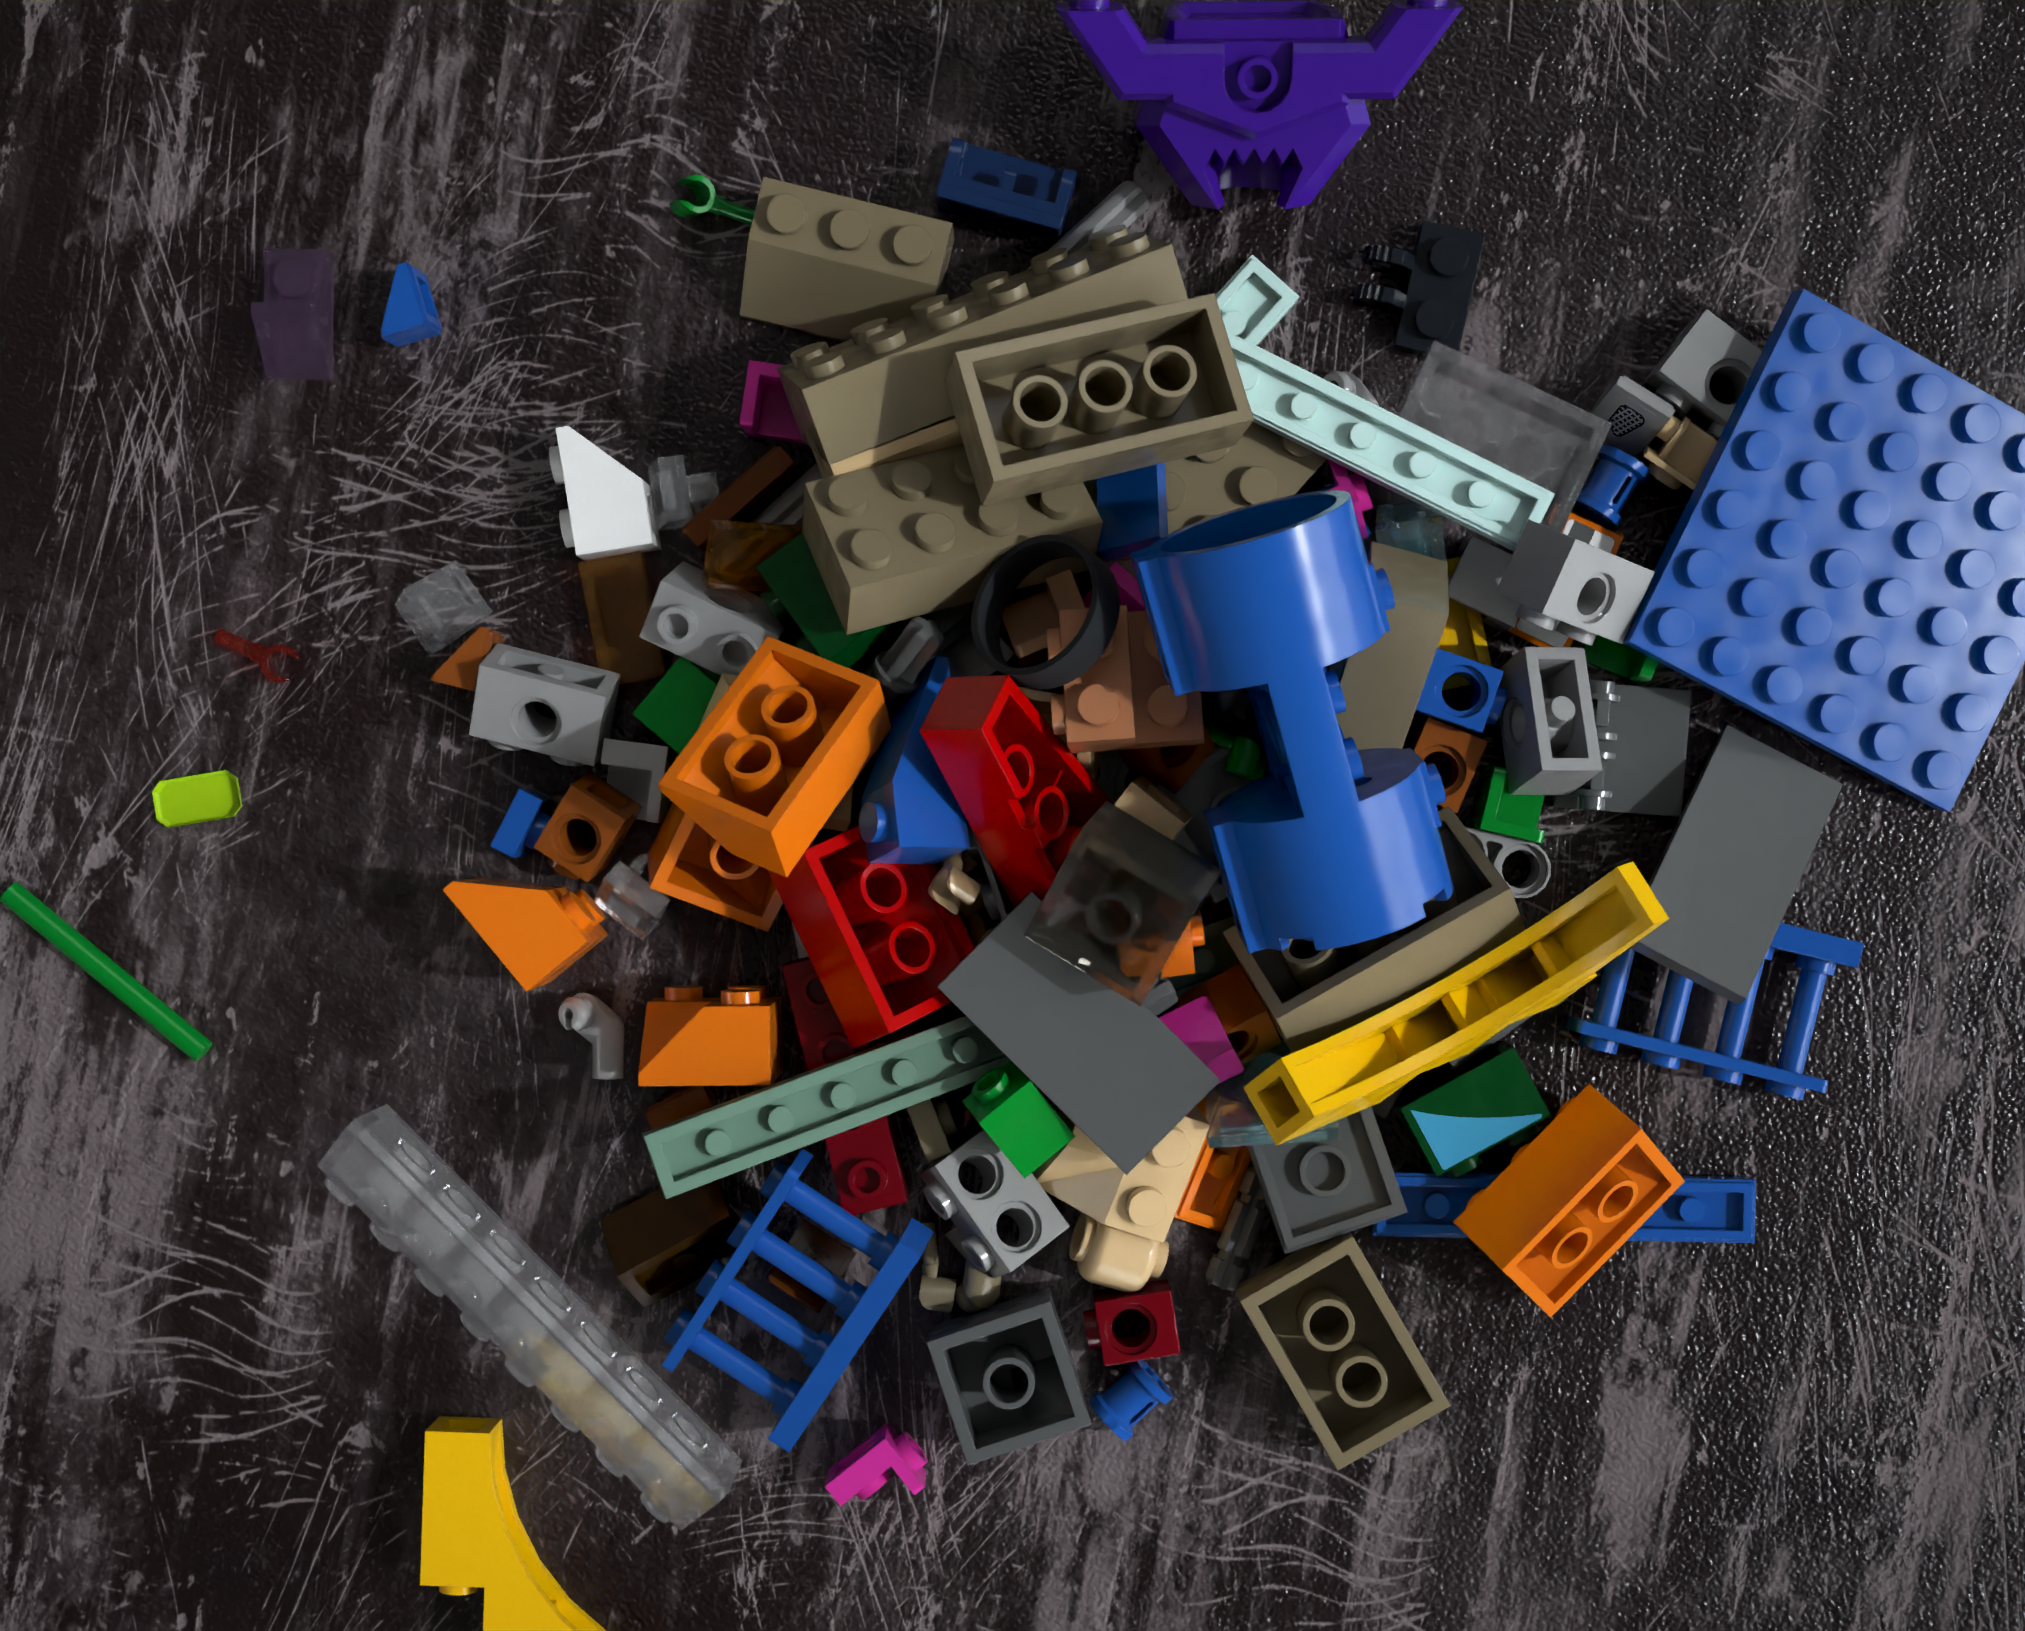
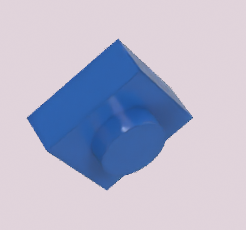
[490,789,553,858]

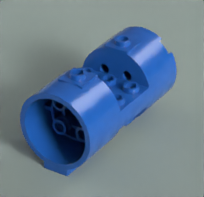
[1130,490,1453,954]

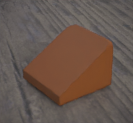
[430,626,504,691]

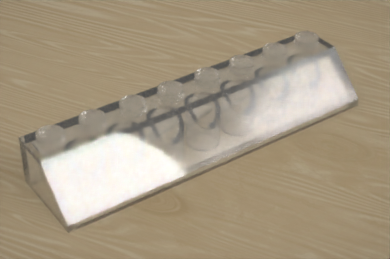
[317,1104,742,1530]

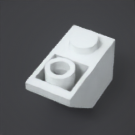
[549,426,661,561]

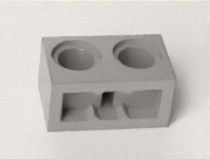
[919,1128,1070,1278]

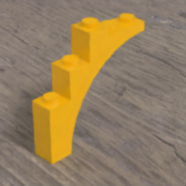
[1243,861,1669,1146]
[420,1416,606,1631]

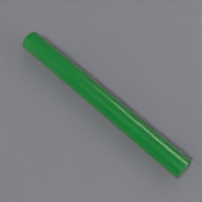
[0,882,213,1062]

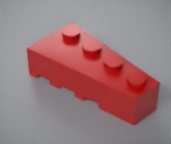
[919,675,1125,945]

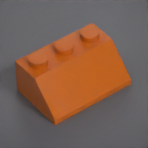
[658,636,892,878]
[1453,1084,1685,1318]

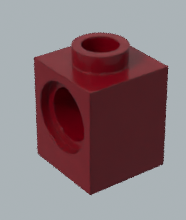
[1083,1279,1181,1366]

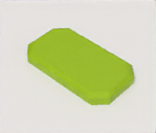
[152,770,242,828]

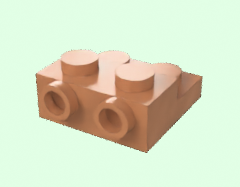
[1047,605,1205,754]

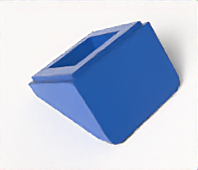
[381,262,442,347]

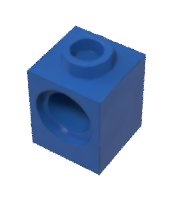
[1414,648,1507,734]

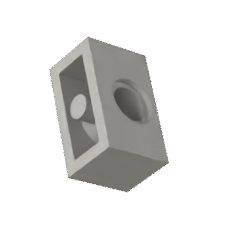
[1644,309,1762,440]
[1496,519,1655,646]
[639,561,795,676]
[469,643,621,766]
[1499,647,1603,795]

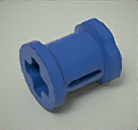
[1568,445,1651,530]
[1089,1360,1174,1442]

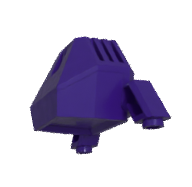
[1056,0,1464,210]

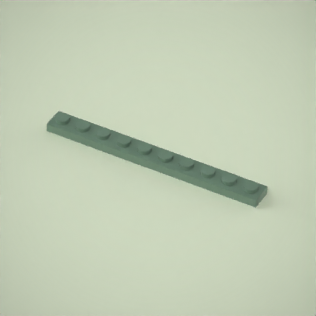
[642,913,1247,1199]

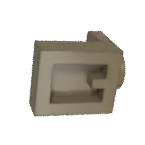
[907,1097,960,1162]

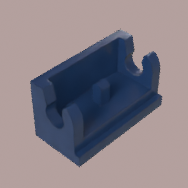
[935,137,1078,243]

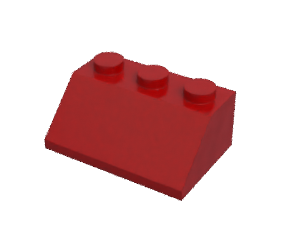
[768,826,975,1048]

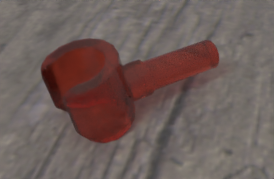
[214,629,301,683]

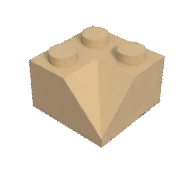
[1034,1106,1210,1243]

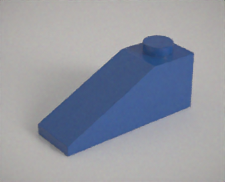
[859,656,970,864]

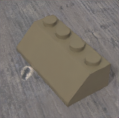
[1223,806,1526,1053]

